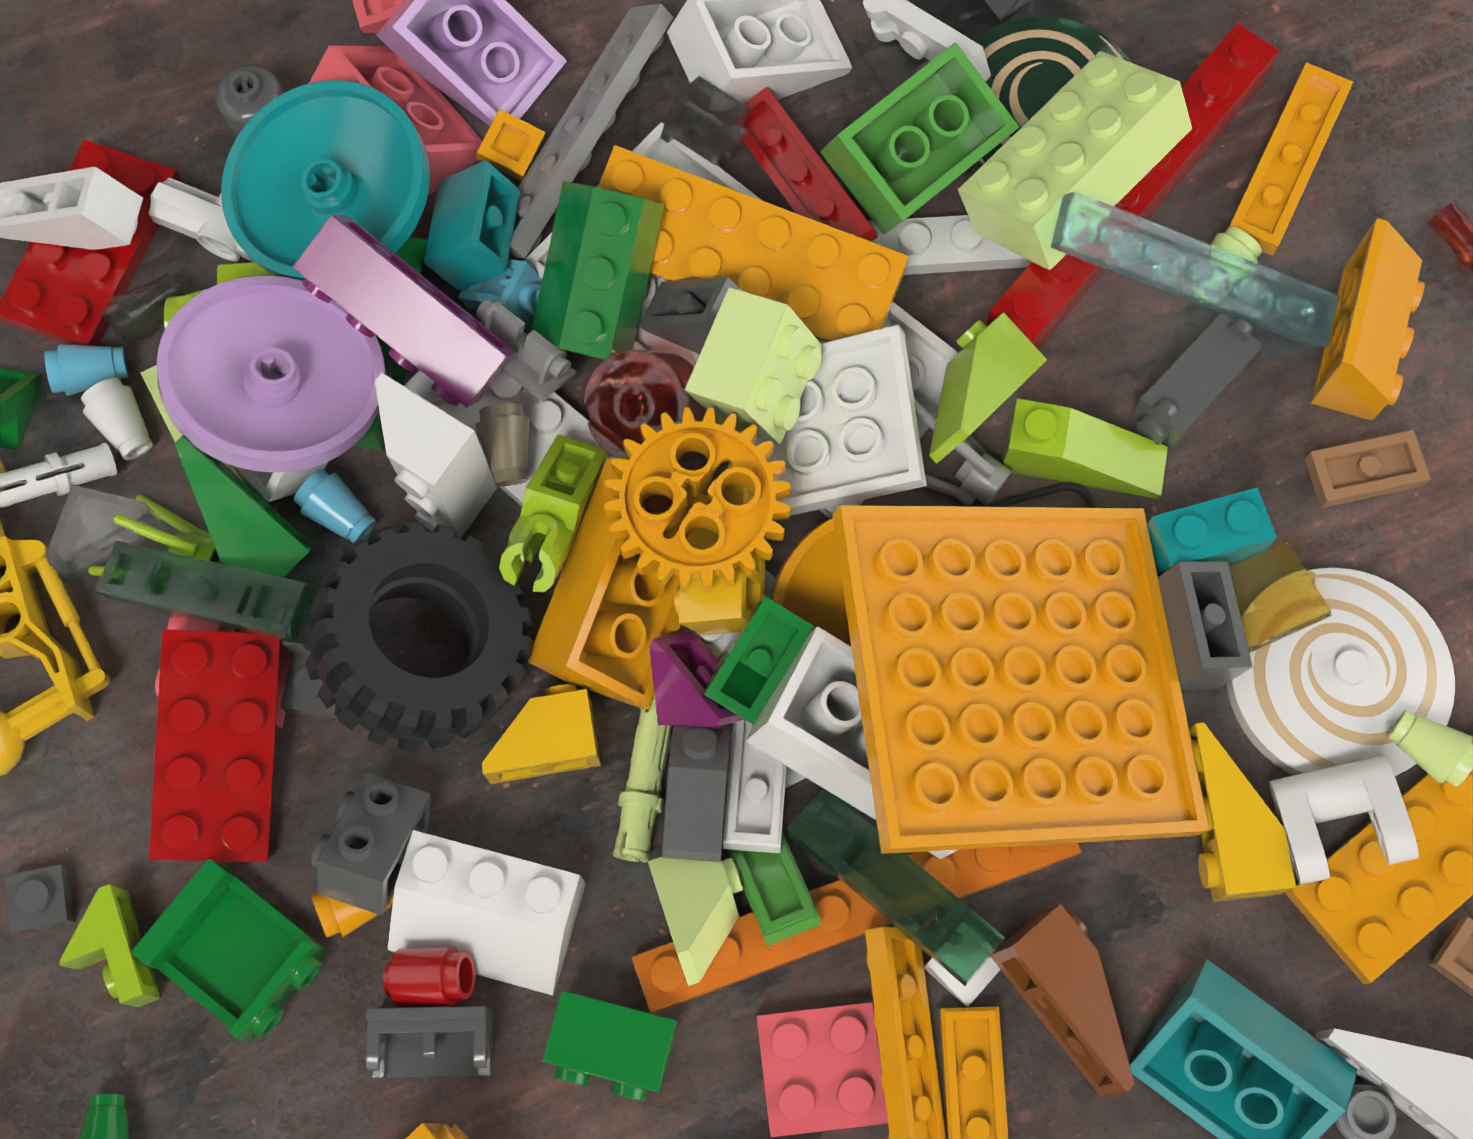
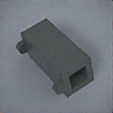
[1130,312,1264,452]

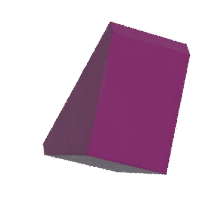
[649,631,745,727]

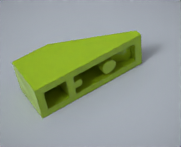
[929,312,1047,464]
[1002,398,1168,499]

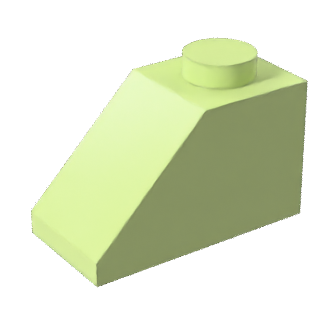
[648,857,743,986]

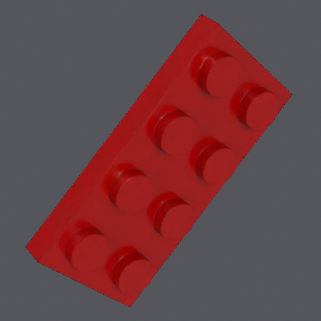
[0,139,182,346]
[149,629,280,862]

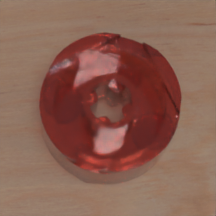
[584,350,707,458]

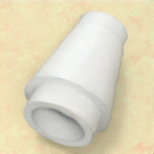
[81,378,153,460]

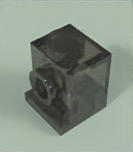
[660,76,750,166]

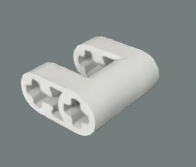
[1269,754,1419,885]

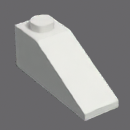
[0,167,143,250]
[1314,1028,1473,1139]

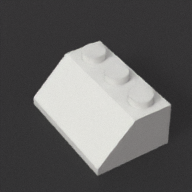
[375,372,497,539]
[388,830,586,996]

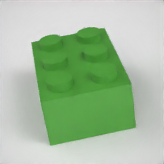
[820,42,1019,235]

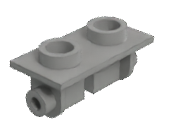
[476,299,576,401]

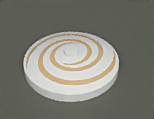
[1226,568,1455,776]

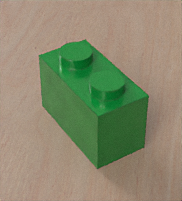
[542,991,679,1102]

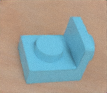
[458,259,542,332]

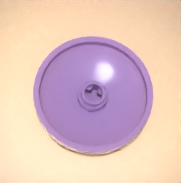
[157,276,385,472]

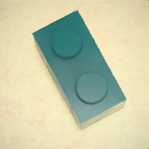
[423,160,520,291]
[1147,487,1277,577]

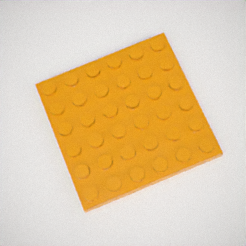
[832,505,1210,854]

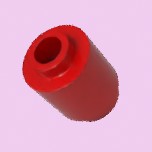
[383,946,475,1008]

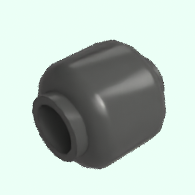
[216,65,284,136]

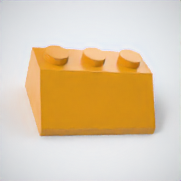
[1310,218,1425,421]

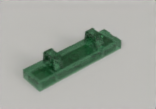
[96,540,315,643]
[787,788,1005,986]

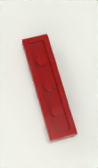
[726,87,878,242]

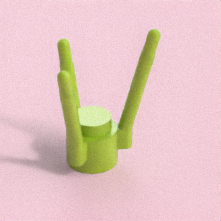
[88,494,222,590]

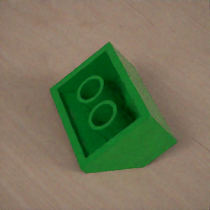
[531,181,665,362]

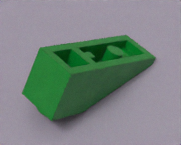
[174,435,312,599]

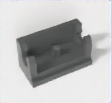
[366,1006,493,1078]

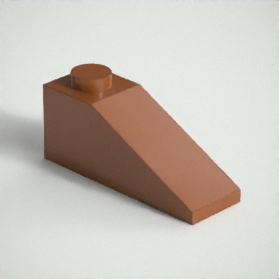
[990,903,1135,1097]

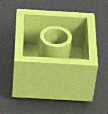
[685,287,822,445]

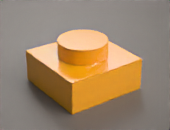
[476,108,545,182]

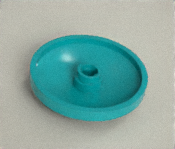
[221,80,430,281]

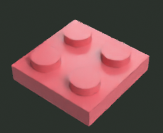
[757,1002,888,1137]

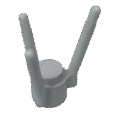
[914,400,1012,507]

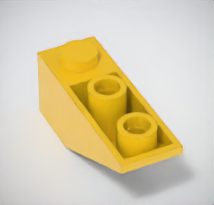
[1189,723,1296,902]

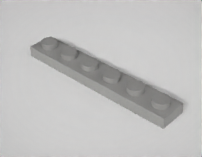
[508,3,673,259]

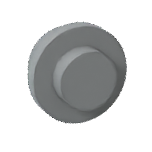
[1335,1084,1396,1139]

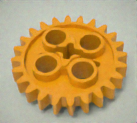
[604,407,791,593]

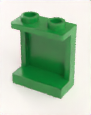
[130,858,327,1043]

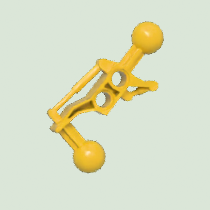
[0,460,111,776]

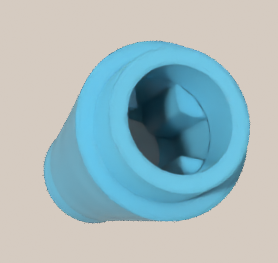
[45,344,129,396]
[294,468,377,543]

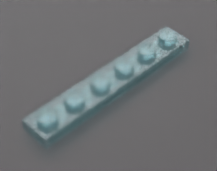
[1050,191,1339,348]

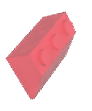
[309,45,482,196]

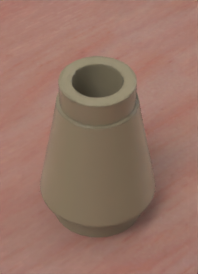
[475,403,529,486]

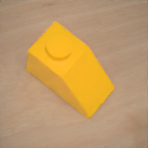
[482,684,601,784]

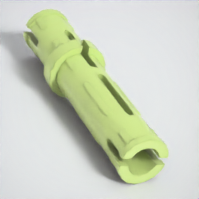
[613,695,672,863]

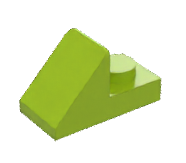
[60,884,161,1007]

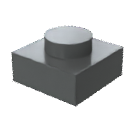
[4,864,75,935]

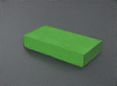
[727,833,821,946]

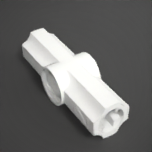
[148,178,255,262]

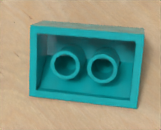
[1129,959,1358,1139]

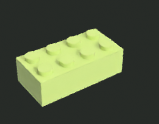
[958,51,1192,270]

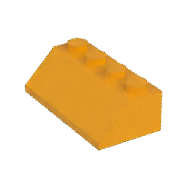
[526,458,708,710]

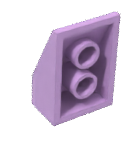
[376,0,567,126]

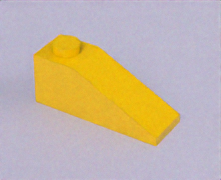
[674,463,765,635]

